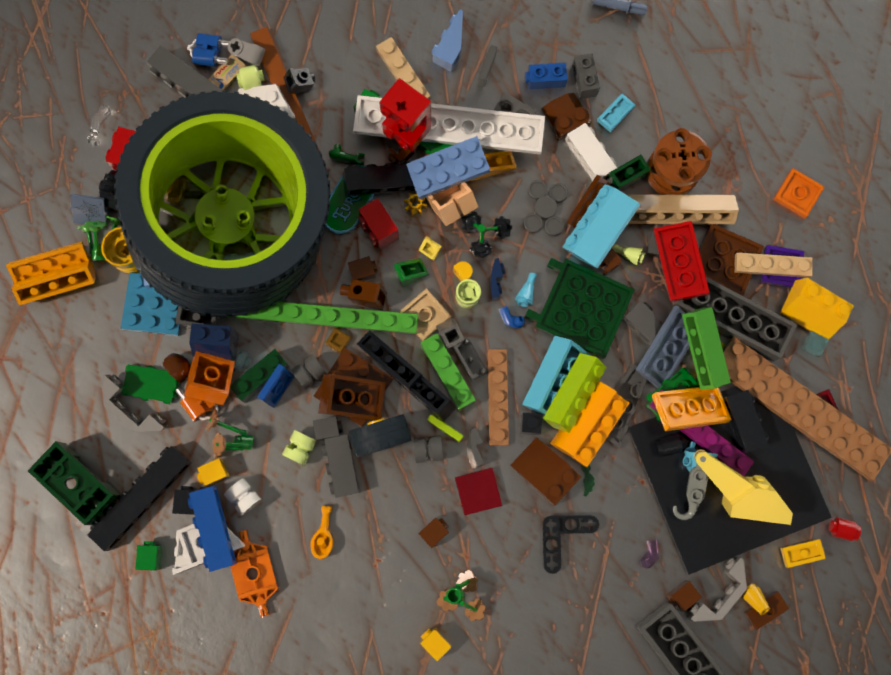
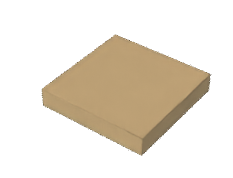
[399,288,452,341]

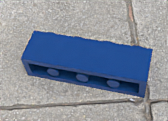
[188,486,237,572]

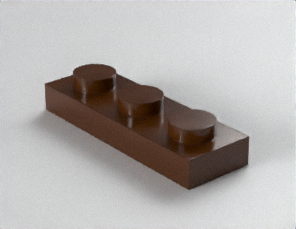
[566,175,613,229]

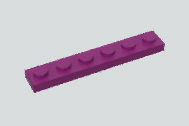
[649,390,754,476]

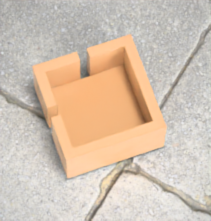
[426,182,478,226]

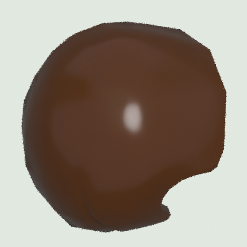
[163,353,191,383]

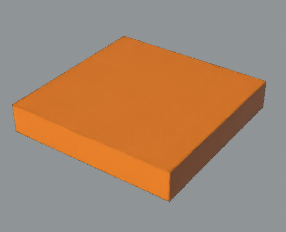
[773,168,825,219]

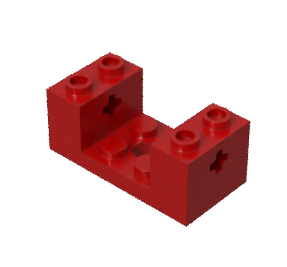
[379,78,431,152]

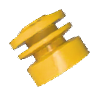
[101,227,140,274]

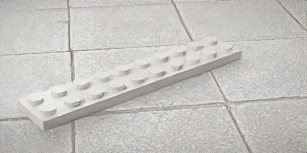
[353,95,545,155]

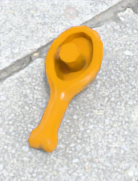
[311,505,333,560]

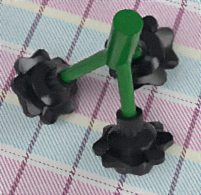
[461,211,513,258]

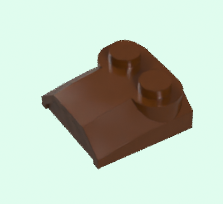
[541,93,592,141]

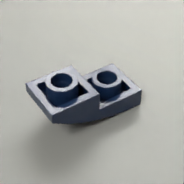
[490,258,505,302]

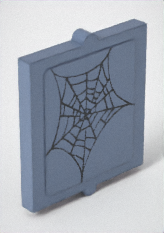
[70,194,108,227]

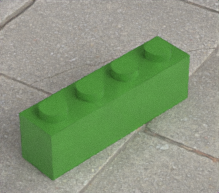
[682,307,731,390]
[420,333,476,412]

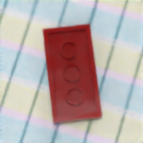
[653,221,710,302]

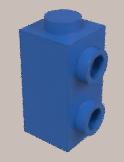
[525,63,568,90]

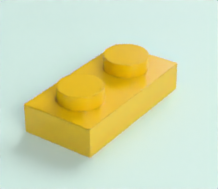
[780,539,826,568]

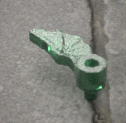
[581,465,595,497]

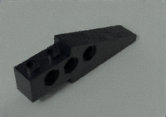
[357,330,456,422]

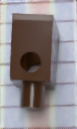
[340,279,387,311]

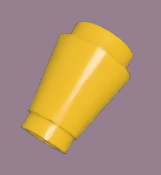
[743,584,770,615]

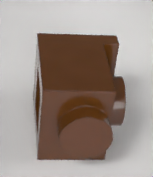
[599,248,622,276]

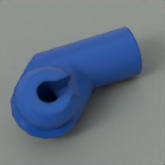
[499,306,525,329]

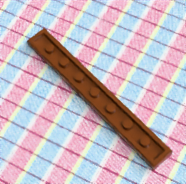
[250,27,319,150]

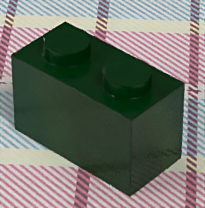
[606,154,651,191]

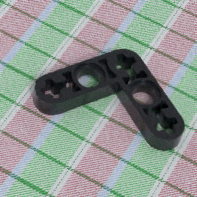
[542,515,599,574]

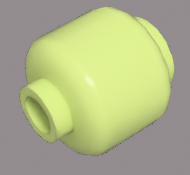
[236,65,265,90]

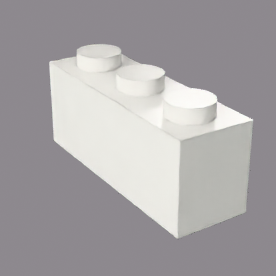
[565,123,617,181]

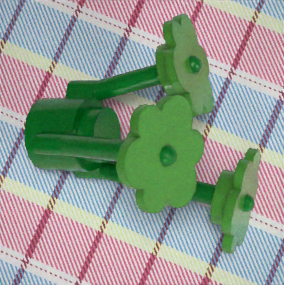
[77,216,121,260]

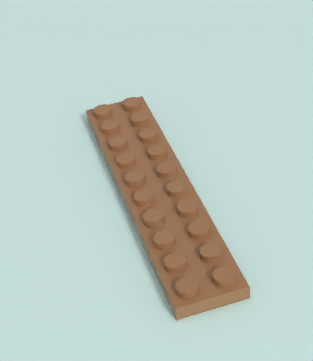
[723,337,891,481]

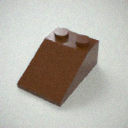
[318,374,386,420]
[510,437,581,506]

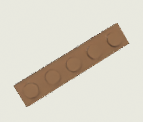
[487,349,509,446]

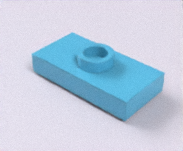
[597,93,636,133]

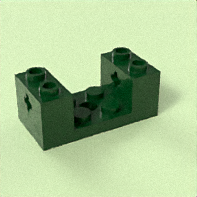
[28,441,121,525]

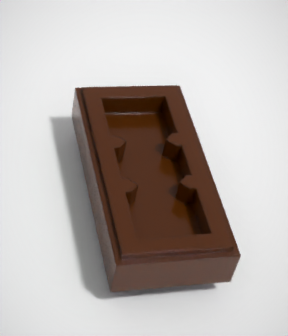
[744,591,789,630]

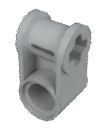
[228,38,266,67]

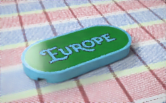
[326,165,375,234]

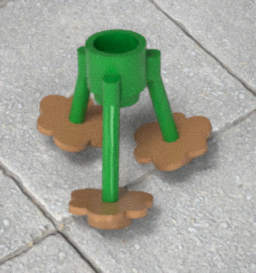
[436,570,486,622]

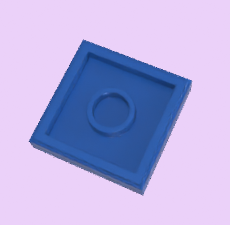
[257,364,294,408]

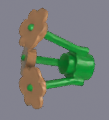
[206,410,253,460]

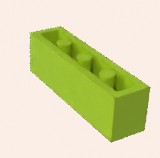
[543,353,607,433]

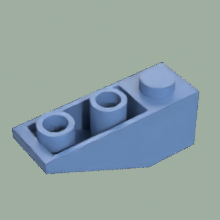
[431,9,463,72]

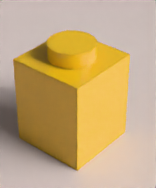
[197,458,230,487]
[420,627,451,661]

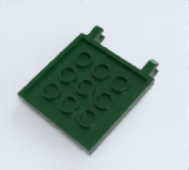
[524,258,635,359]

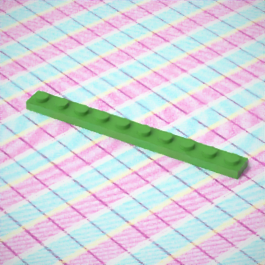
[227,302,418,334]

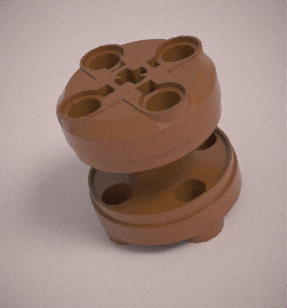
[646,128,712,195]

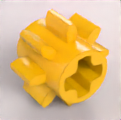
[404,193,427,216]

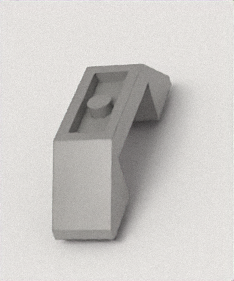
[102,374,168,432]
[686,557,747,622]

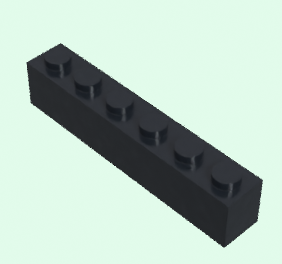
[87,446,192,551]

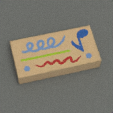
[208,54,246,91]

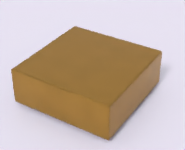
[325,327,351,354]

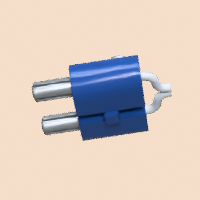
[187,33,229,67]

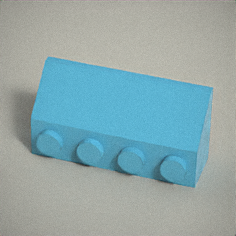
[563,184,641,268]
[522,336,592,417]

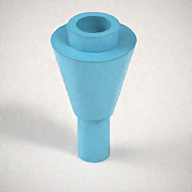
[515,272,537,307]

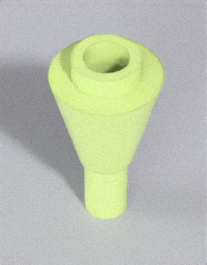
[612,244,646,266]

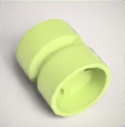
[455,279,481,309]
[282,430,317,466]

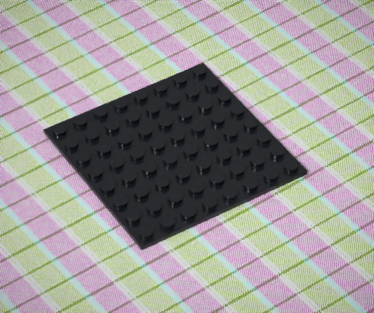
[628,386,832,575]

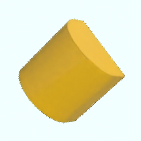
[453,261,473,281]

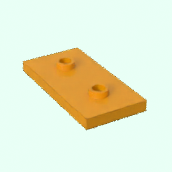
[652,387,732,431]

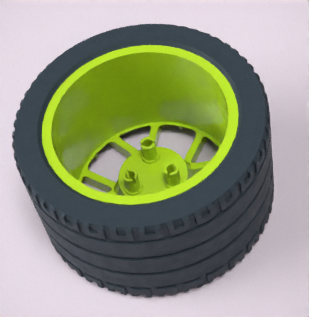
[114,91,331,318]

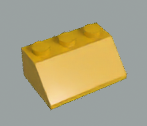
[780,278,854,340]

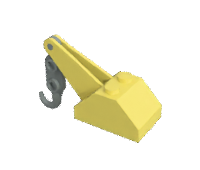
[673,450,793,525]

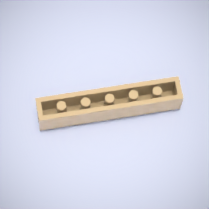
[626,194,739,224]

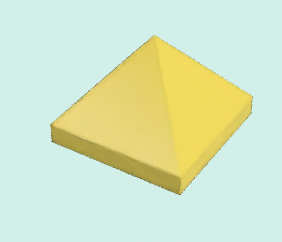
[419,236,442,261]

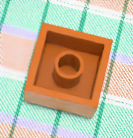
[184,351,235,405]

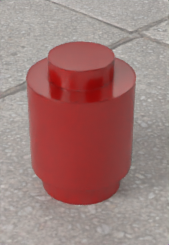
[829,517,861,541]

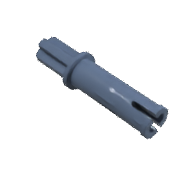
[593,0,648,16]

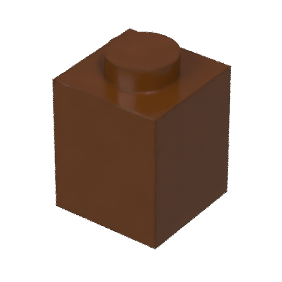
[348,256,378,281]
[418,518,449,548]
[667,580,702,612]

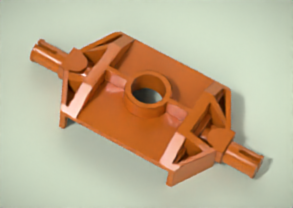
[230,530,279,617]

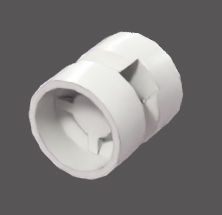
[224,478,261,516]

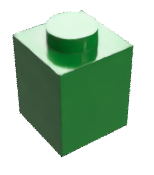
[135,541,162,571]

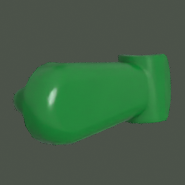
[329,144,365,166]

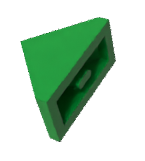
[394,258,429,287]

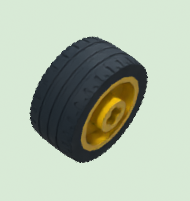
[349,414,412,458]

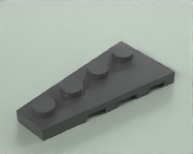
[606,364,647,449]

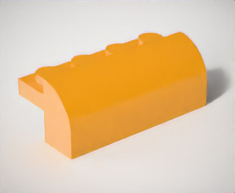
[6,241,96,306]
[550,381,629,467]

